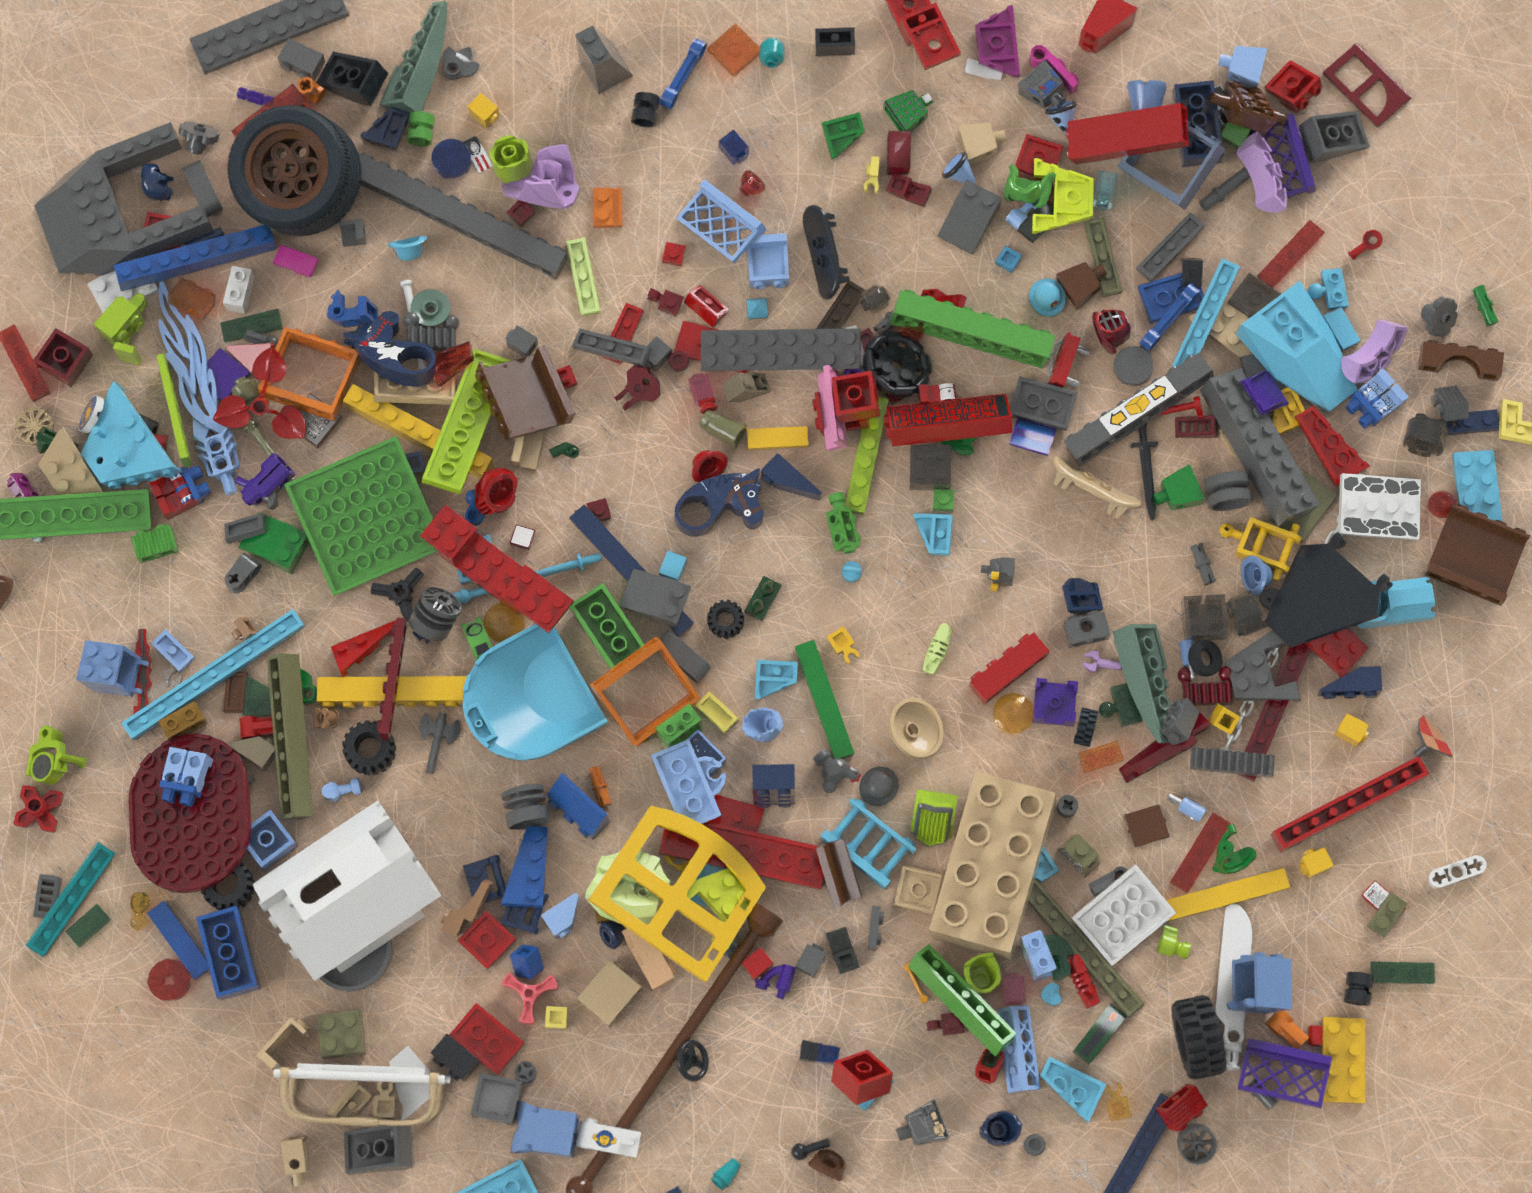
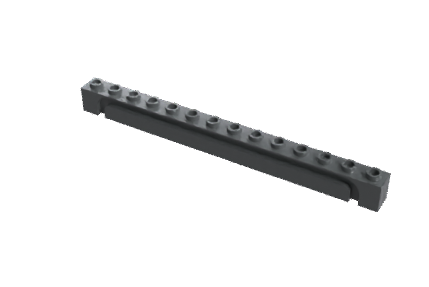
[358,153,567,279]

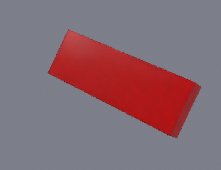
[602,303,644,364]

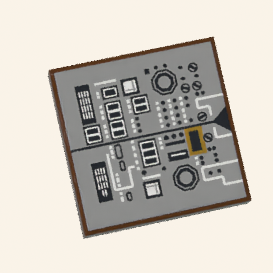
[300,393,343,448]

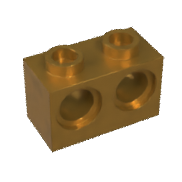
[158,701,208,741]

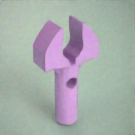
[1082,650,1122,673]

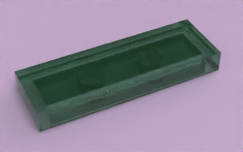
[220,309,283,343]
[1370,961,1435,985]

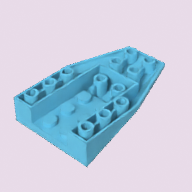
[1235,280,1358,413]

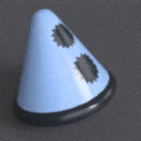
[1045,101,1077,134]
[942,152,975,183]

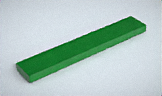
[795,640,855,759]

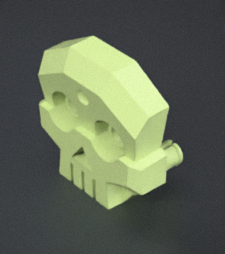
[585,851,670,924]

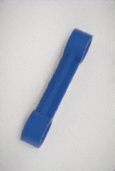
[659,38,707,110]
[1139,283,1201,351]

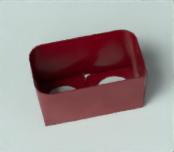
[887,131,911,175]

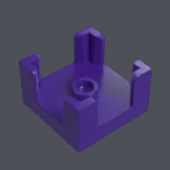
[1033,678,1078,727]

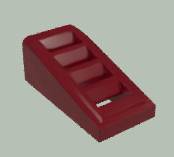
[1175,415,1218,438]

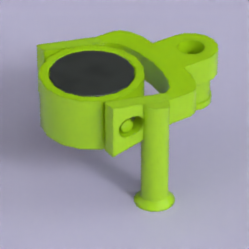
[25,725,87,785]

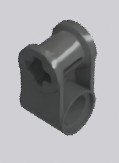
[225,553,261,593]

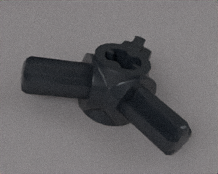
[371,568,424,622]

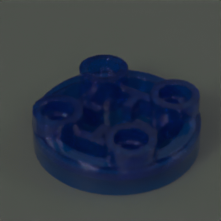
[431,139,471,178]

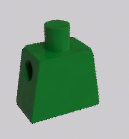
[1153,464,1205,511]

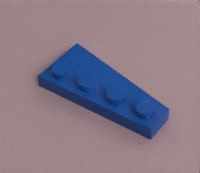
[501,826,548,908]

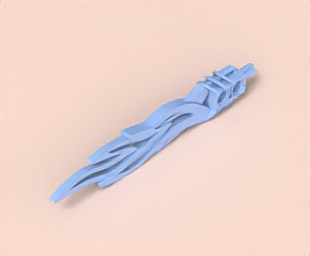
[159,280,240,496]

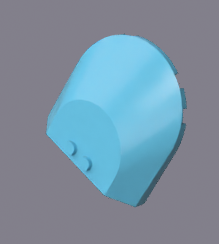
[462,624,609,761]

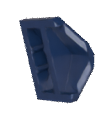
[1062,578,1104,615]

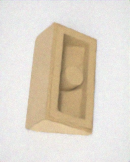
[327,1081,373,1128]

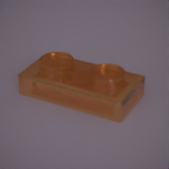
[1078,740,1124,773]

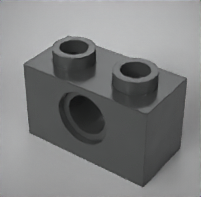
[1063,610,1110,648]

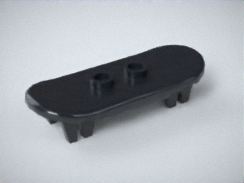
[802,205,850,300]

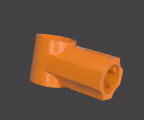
[297,76,326,104]
[1265,1011,1309,1049]

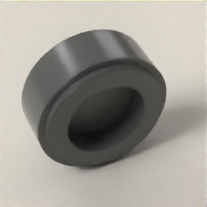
[1024,1134,1045,1156]

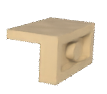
[511,431,544,471]

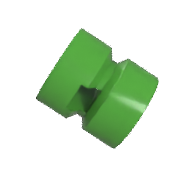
[407,111,435,147]

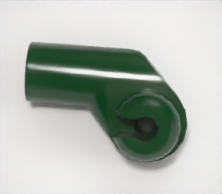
[549,442,579,458]

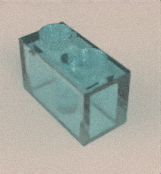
[1093,170,1118,211]

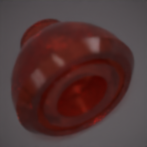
[739,170,766,197]
[1428,490,1456,518]

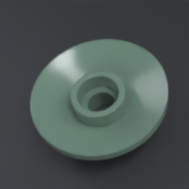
[410,289,451,327]

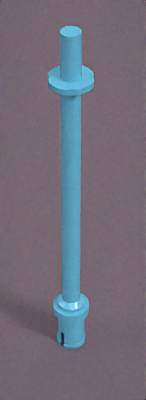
[452,553,602,604]

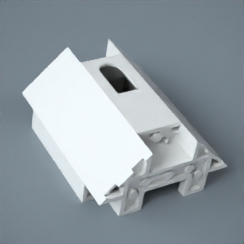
[252,800,442,981]

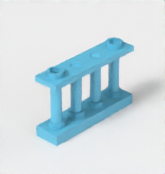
[820,797,916,890]

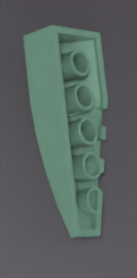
[379,0,448,114]
[1113,624,1171,743]

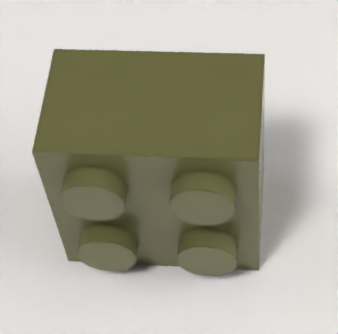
[317,1010,366,1059]

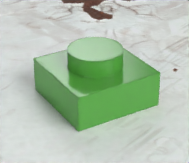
[933,489,954,511]

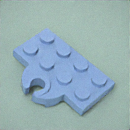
[651,739,726,824]

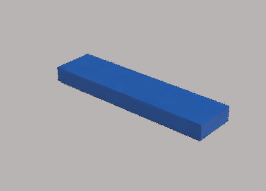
[147,901,209,980]

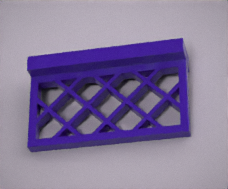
[1249,113,1316,198]
[1238,1038,1332,1109]

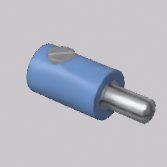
[1179,640,1196,680]

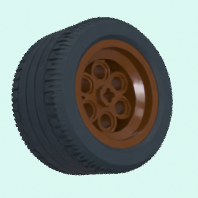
[227,105,361,236]

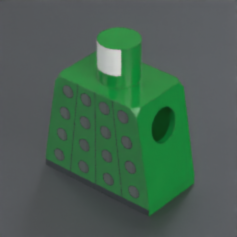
[883,90,933,132]

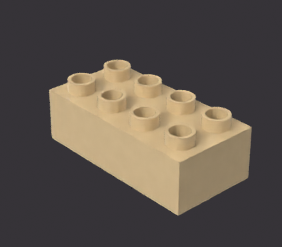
[929,771,1056,961]

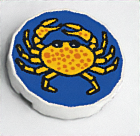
[78,395,104,434]

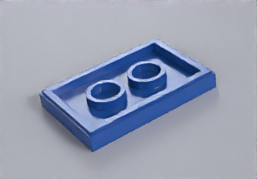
[1138,273,1204,324]

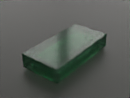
[65,904,111,947]

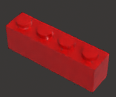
[969,632,1049,705]

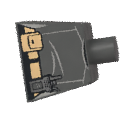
[896,1099,949,1146]

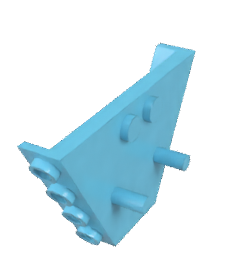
[81,380,182,489]

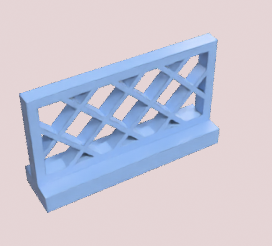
[677,179,767,264]

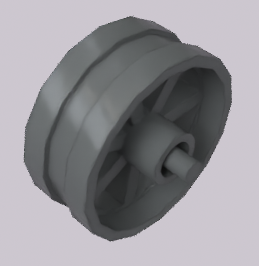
[1177,1123,1217,1165]

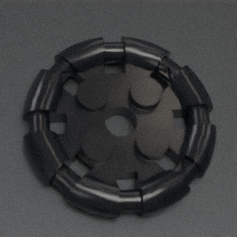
[863,331,932,398]

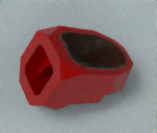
[975,1049,1004,1084]

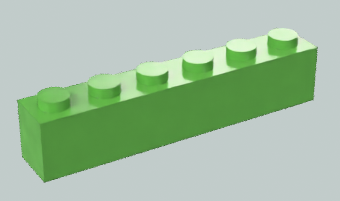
[908,944,1017,1057]

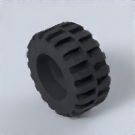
[1171,995,1227,1080]

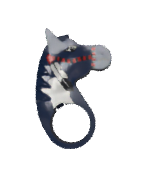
[343,311,436,387]

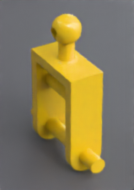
[1219,517,1301,582]

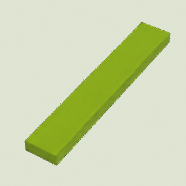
[156,353,192,468]

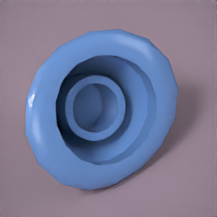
[1241,555,1273,596]

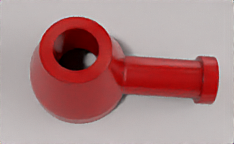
[1348,230,1383,260]

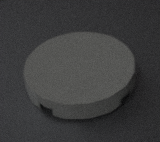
[1113,346,1154,386]

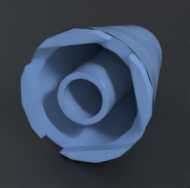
[1127,80,1167,111]

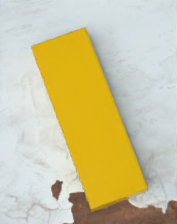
[747,426,808,450]

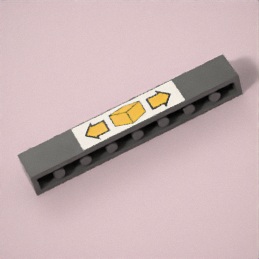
[1064,352,1214,466]

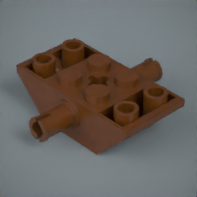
[1209,81,1287,134]

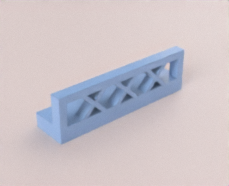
[997,1006,1040,1093]

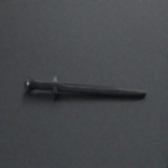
[1130,422,1159,521]

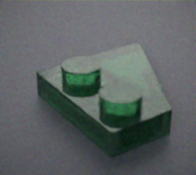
[243,677,272,717]

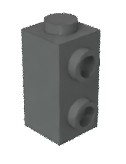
[1160,698,1200,745]

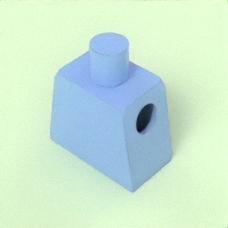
[1218,46,1267,88]

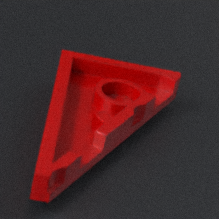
[331,620,396,677]

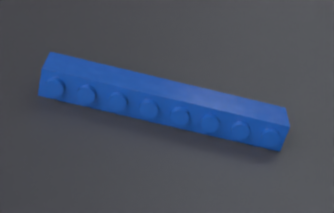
[113,225,276,292]

